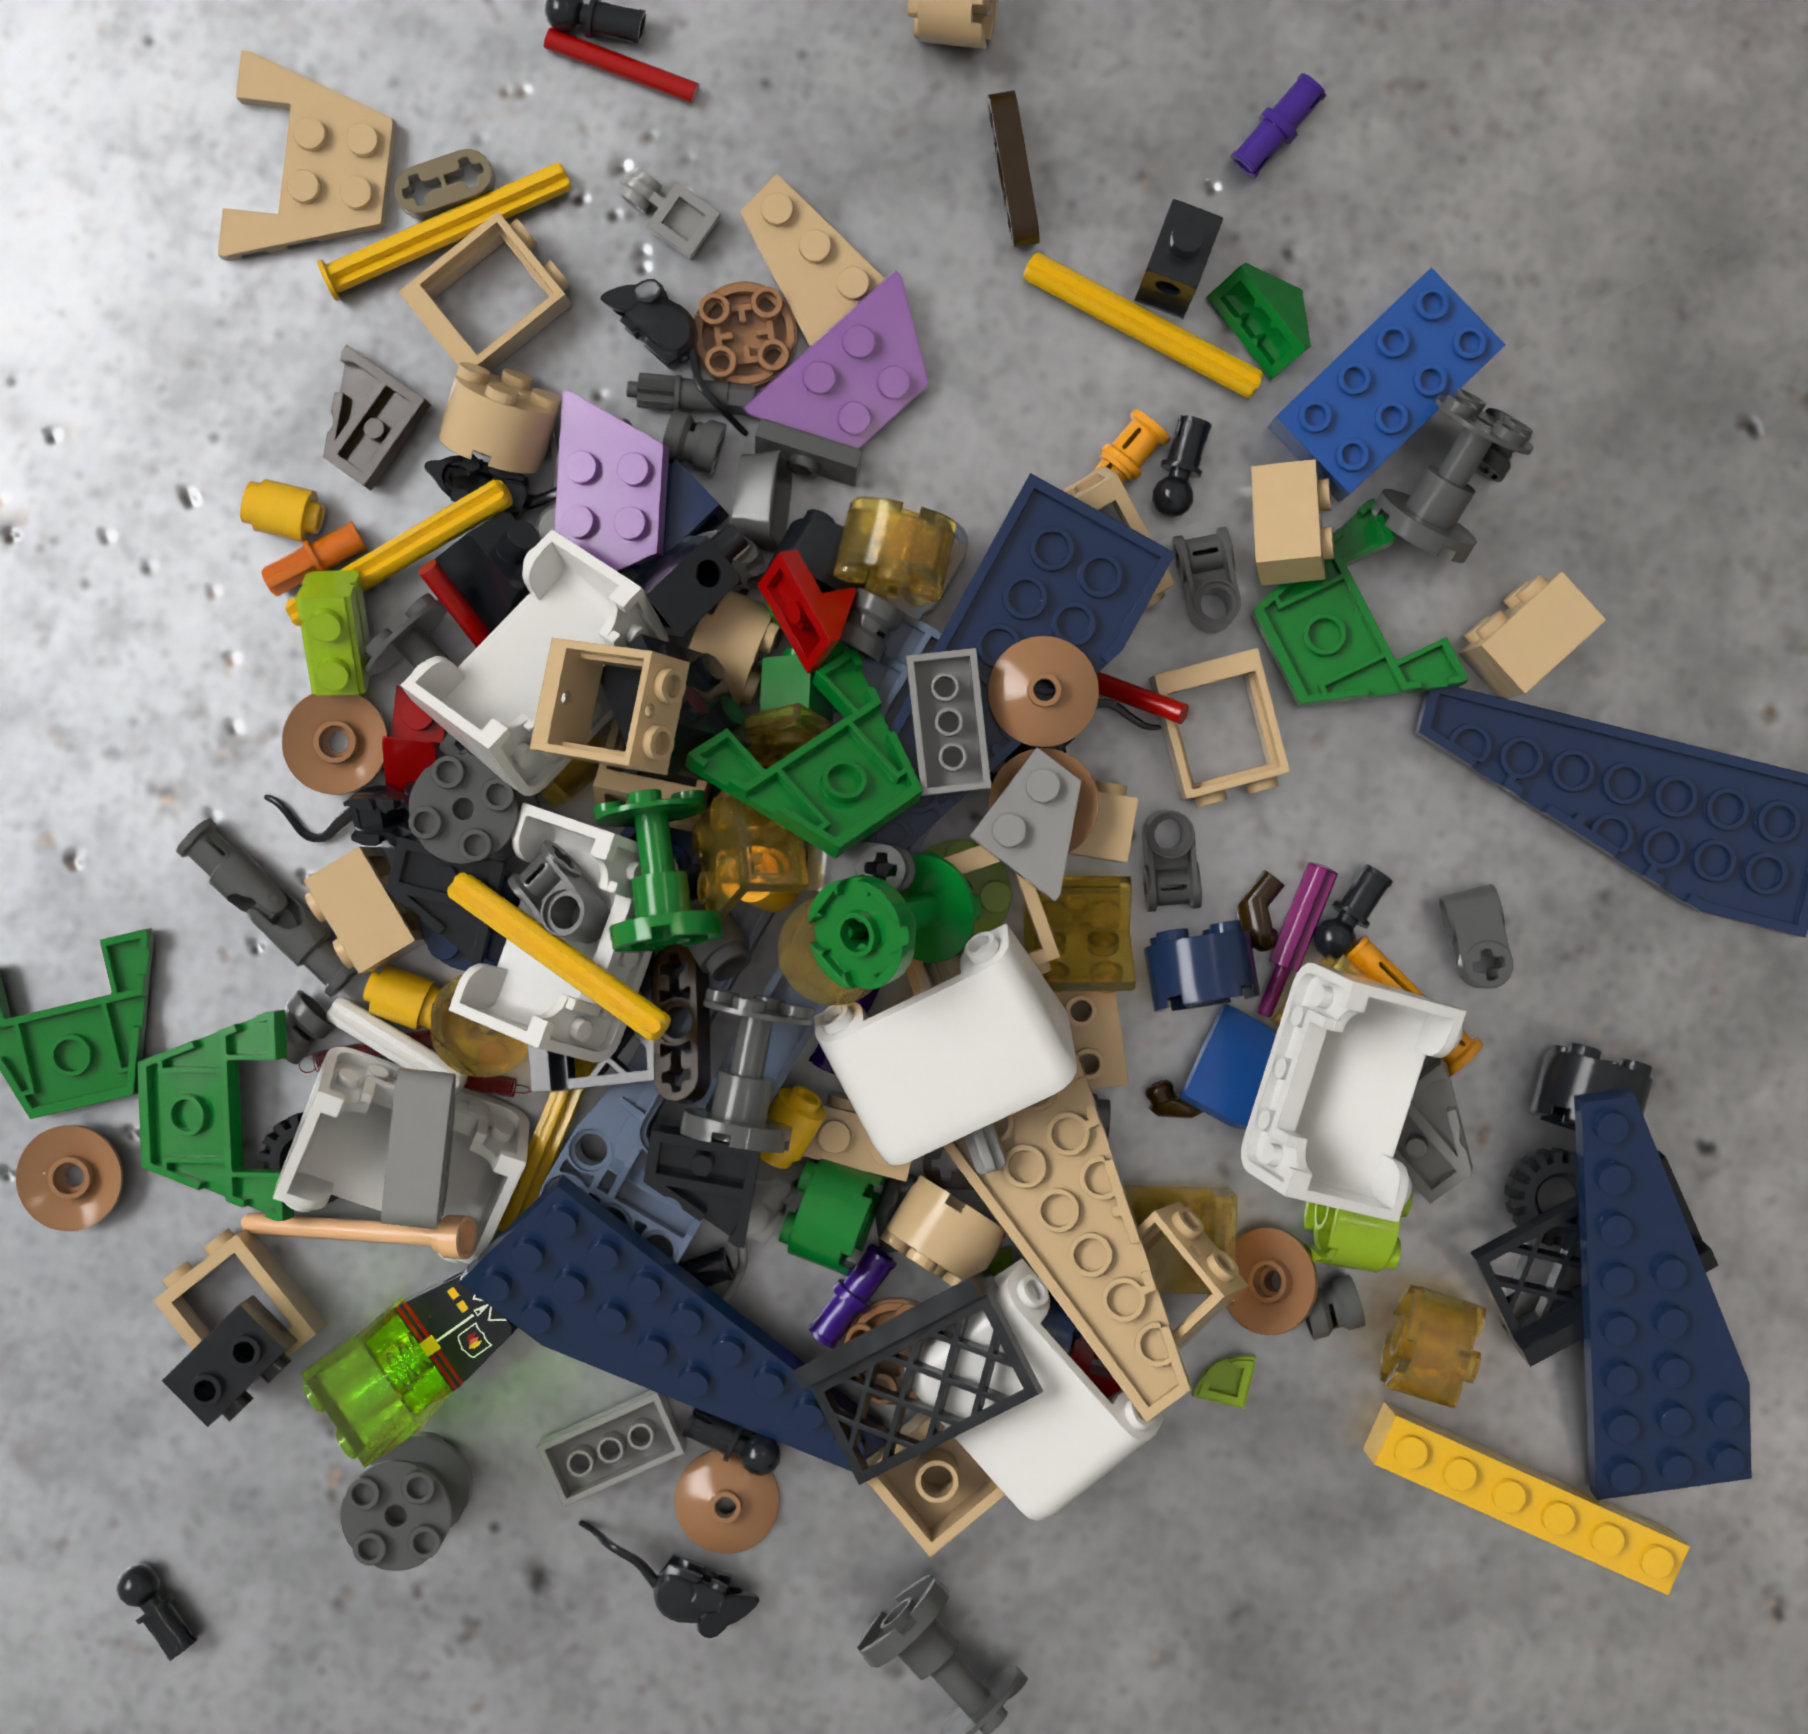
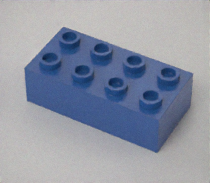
[1267,267,1505,503]

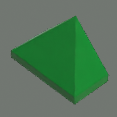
[1207,262,1311,380]

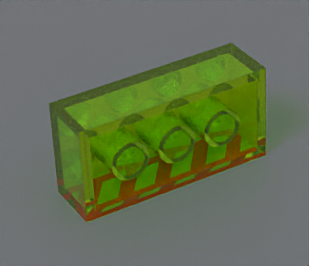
[300,1296,453,1468]

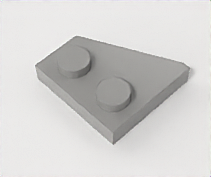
[969,748,1081,902]
[1393,1058,1473,1204]

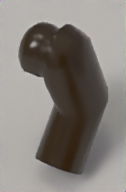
[1236,870,1285,952]
[1145,1079,1203,1118]

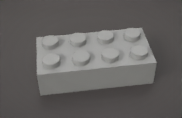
[906,648,991,796]
[536,1390,687,1507]

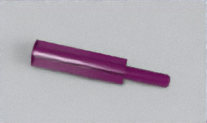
[1257,862,1338,1018]

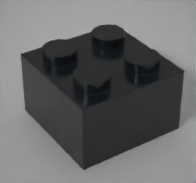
[600,634,753,782]

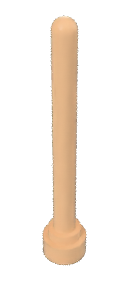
[241,1213,477,1259]

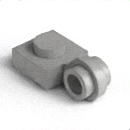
[619,167,721,260]

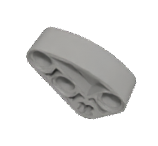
[381,1068,456,1229]

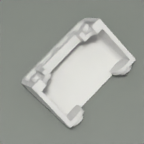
[400,529,669,796]
[448,802,678,1063]
[814,923,1077,1165]
[1241,963,1467,1222]
[272,1047,530,1264]
[904,1259,1165,1521]

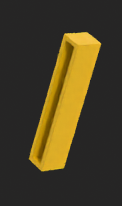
[1363,1402,1690,1595]

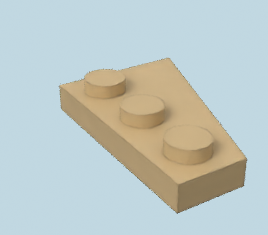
[740,174,885,347]

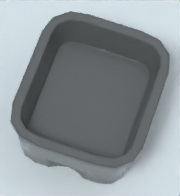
[731,450,792,553]

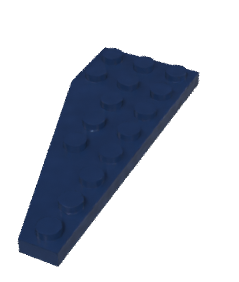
[861,473,1176,874]
[1415,687,1808,938]
[1574,1088,1752,1500]
[459,1174,887,1471]

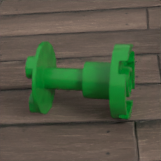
[593,789,723,953]
[808,852,982,990]

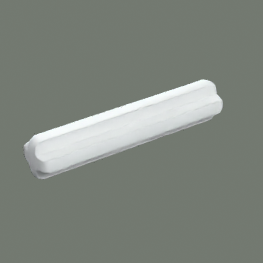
[326,997,468,1096]

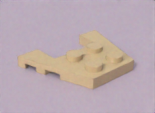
[217,50,397,261]

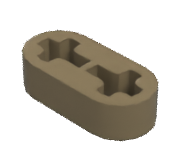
[394,149,496,220]

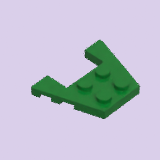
[1252,498,1469,708]
[685,648,923,859]
[0,928,154,1119]
[137,1010,294,1221]

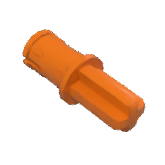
[261,520,368,596]

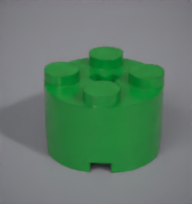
[778,1158,886,1276]

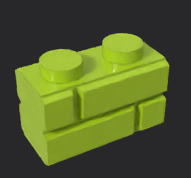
[296,570,371,696]

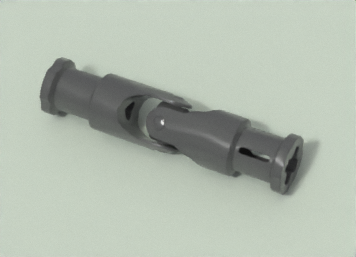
[176,818,358,998]

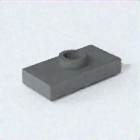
[755,418,863,487]

